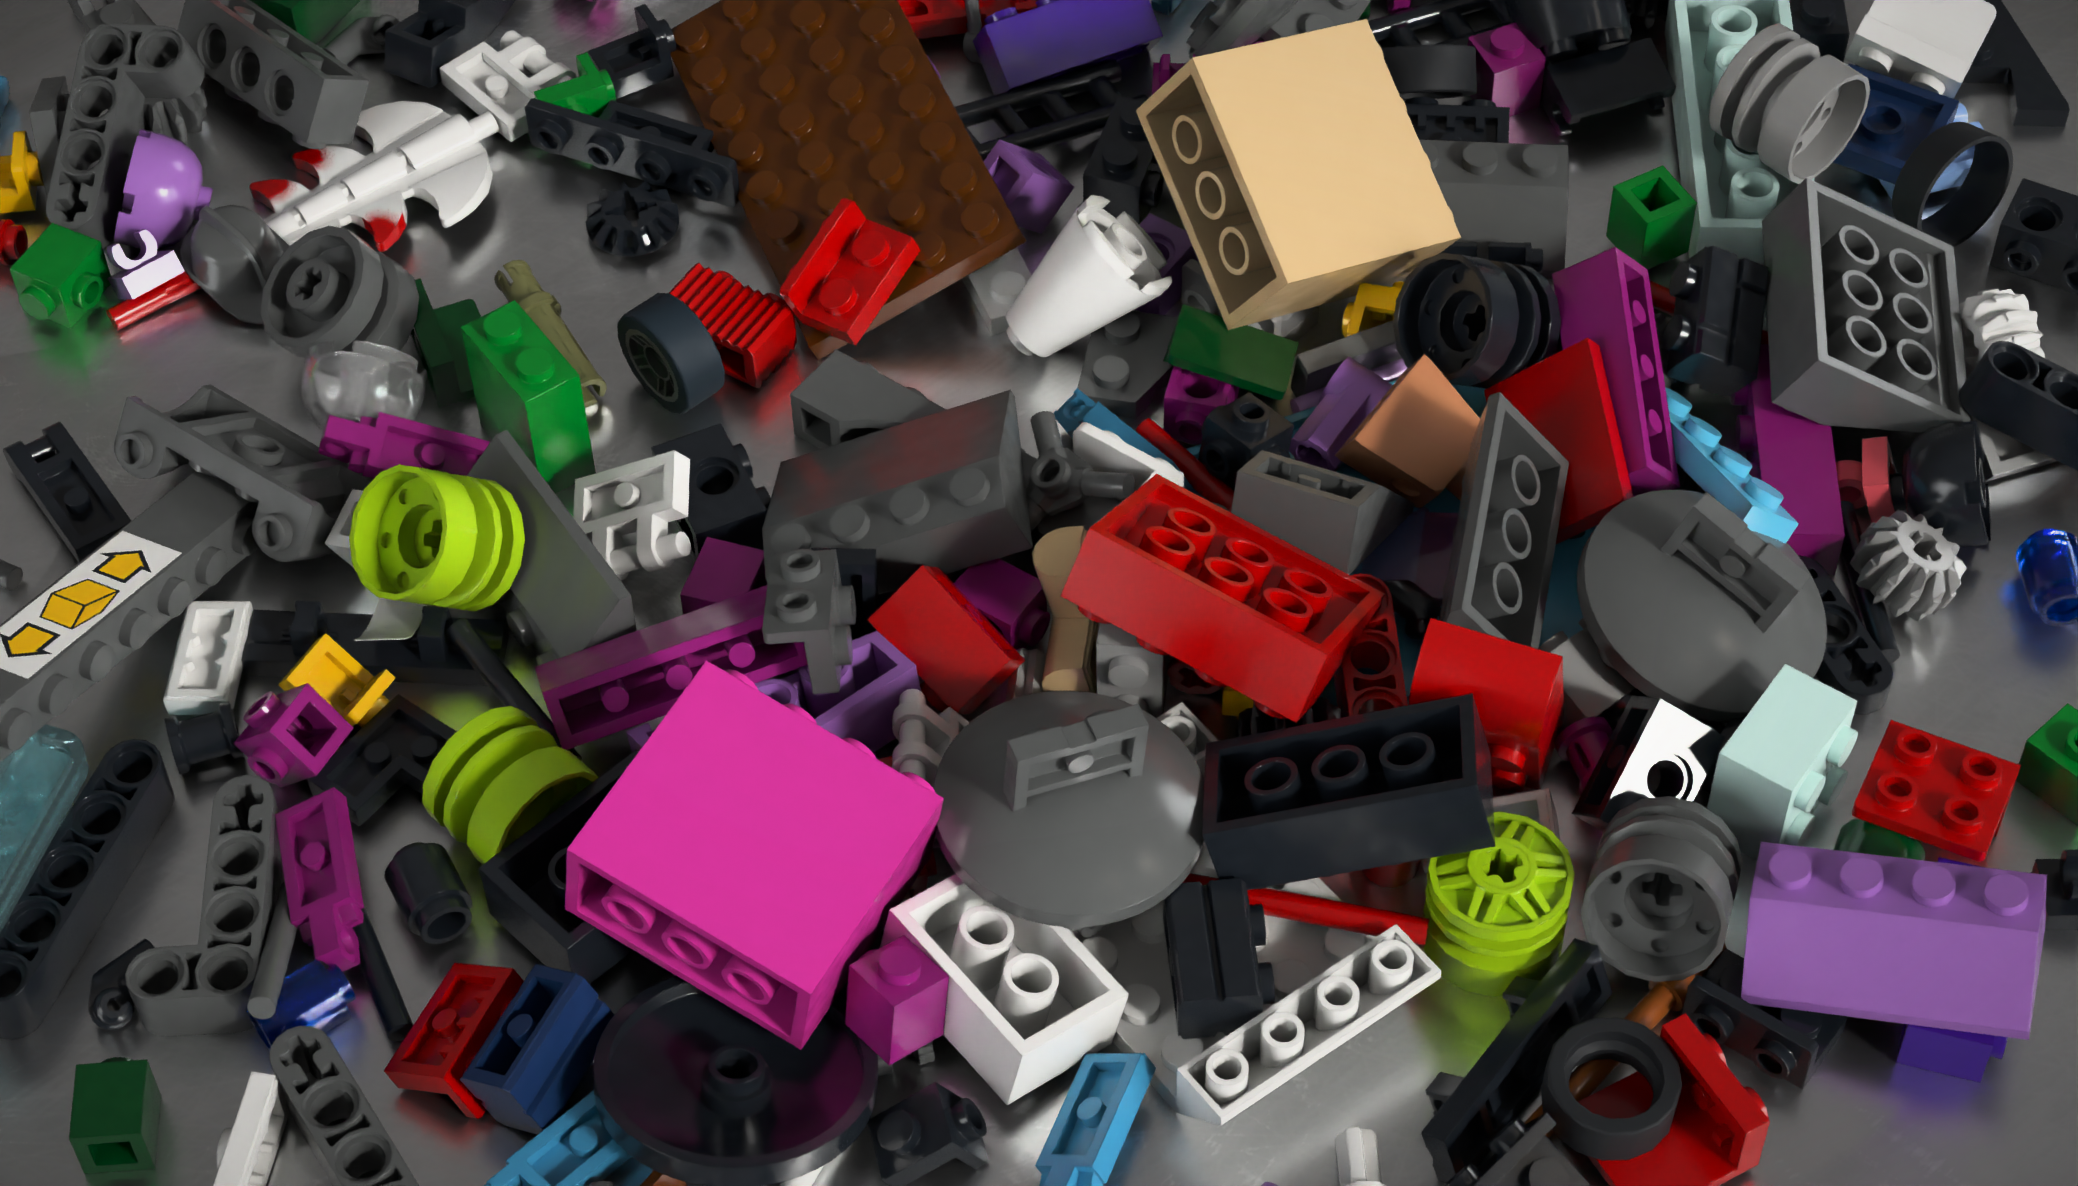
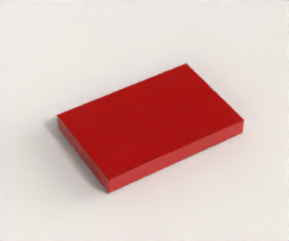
[1484,337,1634,545]

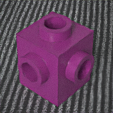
[233,683,354,788]

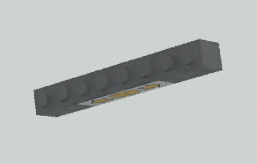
[0,471,259,762]

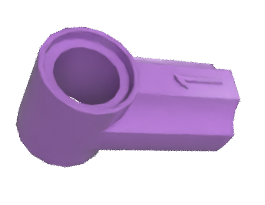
[1289,356,1392,472]

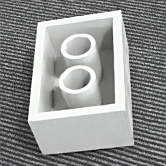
[880,874,1129,1105]

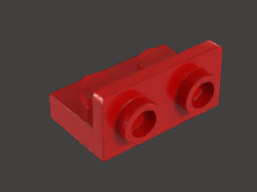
[779,198,921,346]
[384,963,524,1119]

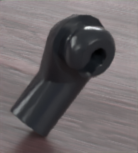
[1382,580,1441,640]
[88,939,155,1030]

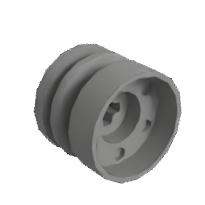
[1708,23,1870,184]

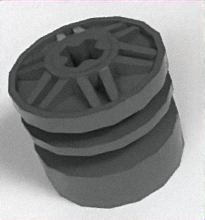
[1580,796,1743,982]

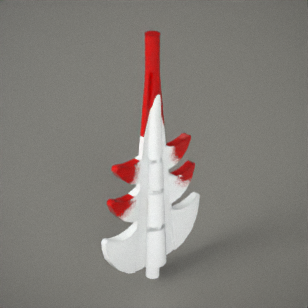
[106,101,499,331]

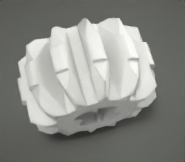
[1959,288,2045,378]

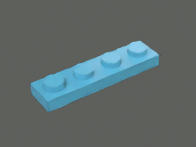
[1665,387,1799,544]

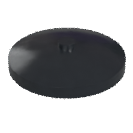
[594,976,878,1186]

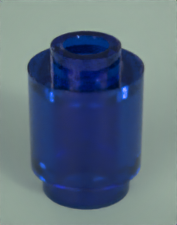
[2015,529,2078,626]
[246,959,356,1051]

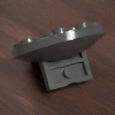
[1186,0,1371,59]
[1577,490,1827,723]
[934,691,1204,930]

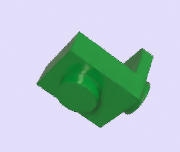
[534,52,616,118]

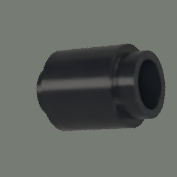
[384,842,472,944]

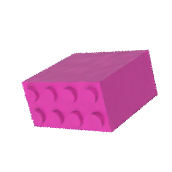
[565,660,944,1050]

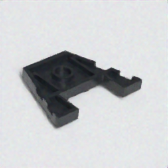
[1856,0,2070,127]

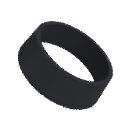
[1892,122,2013,247]

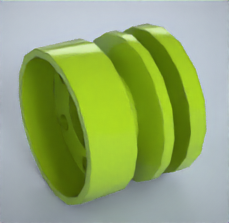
[349,464,525,612]
[422,706,599,865]
[1423,811,1575,997]

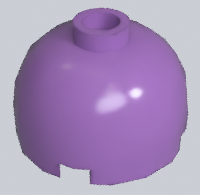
[114,129,213,249]

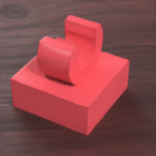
[1836,436,1896,523]

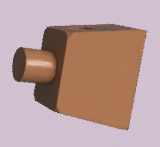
[1335,354,1480,508]

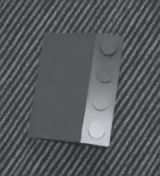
[1762,178,1971,433]
[762,390,1033,595]

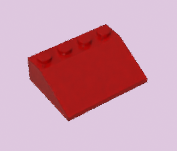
[1060,474,1385,723]

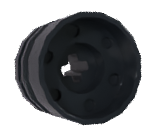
[1393,253,1561,389]

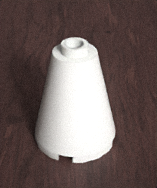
[1006,195,1172,357]

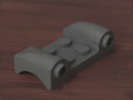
[114,384,373,562]

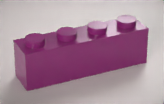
[1552,247,1680,496]
[1730,344,1845,575]
[535,585,808,750]

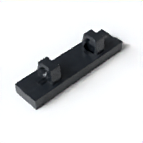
[241,601,509,686]
[1421,938,1612,1183]

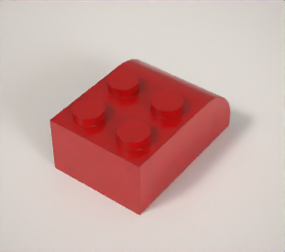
[1408,618,1564,792]

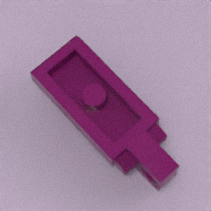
[318,412,490,479]
[275,787,364,975]

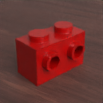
[868,565,1025,714]

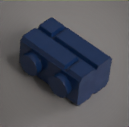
[460,964,615,1134]

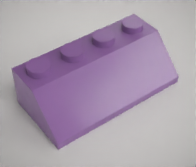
[1741,842,2047,1040]

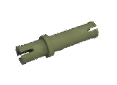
[494,260,607,407]

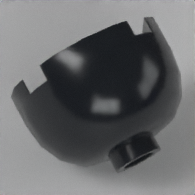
[1890,421,1991,547]

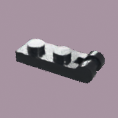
[3,422,131,563]

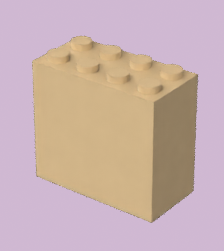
[1136,19,1461,330]

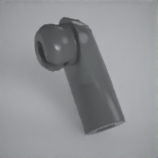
[322,15,400,65]

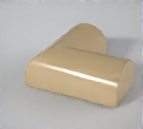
[1032,526,1100,694]

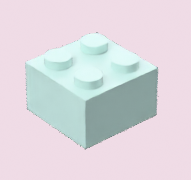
[1707,664,1858,861]

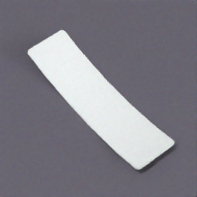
[354,598,427,641]

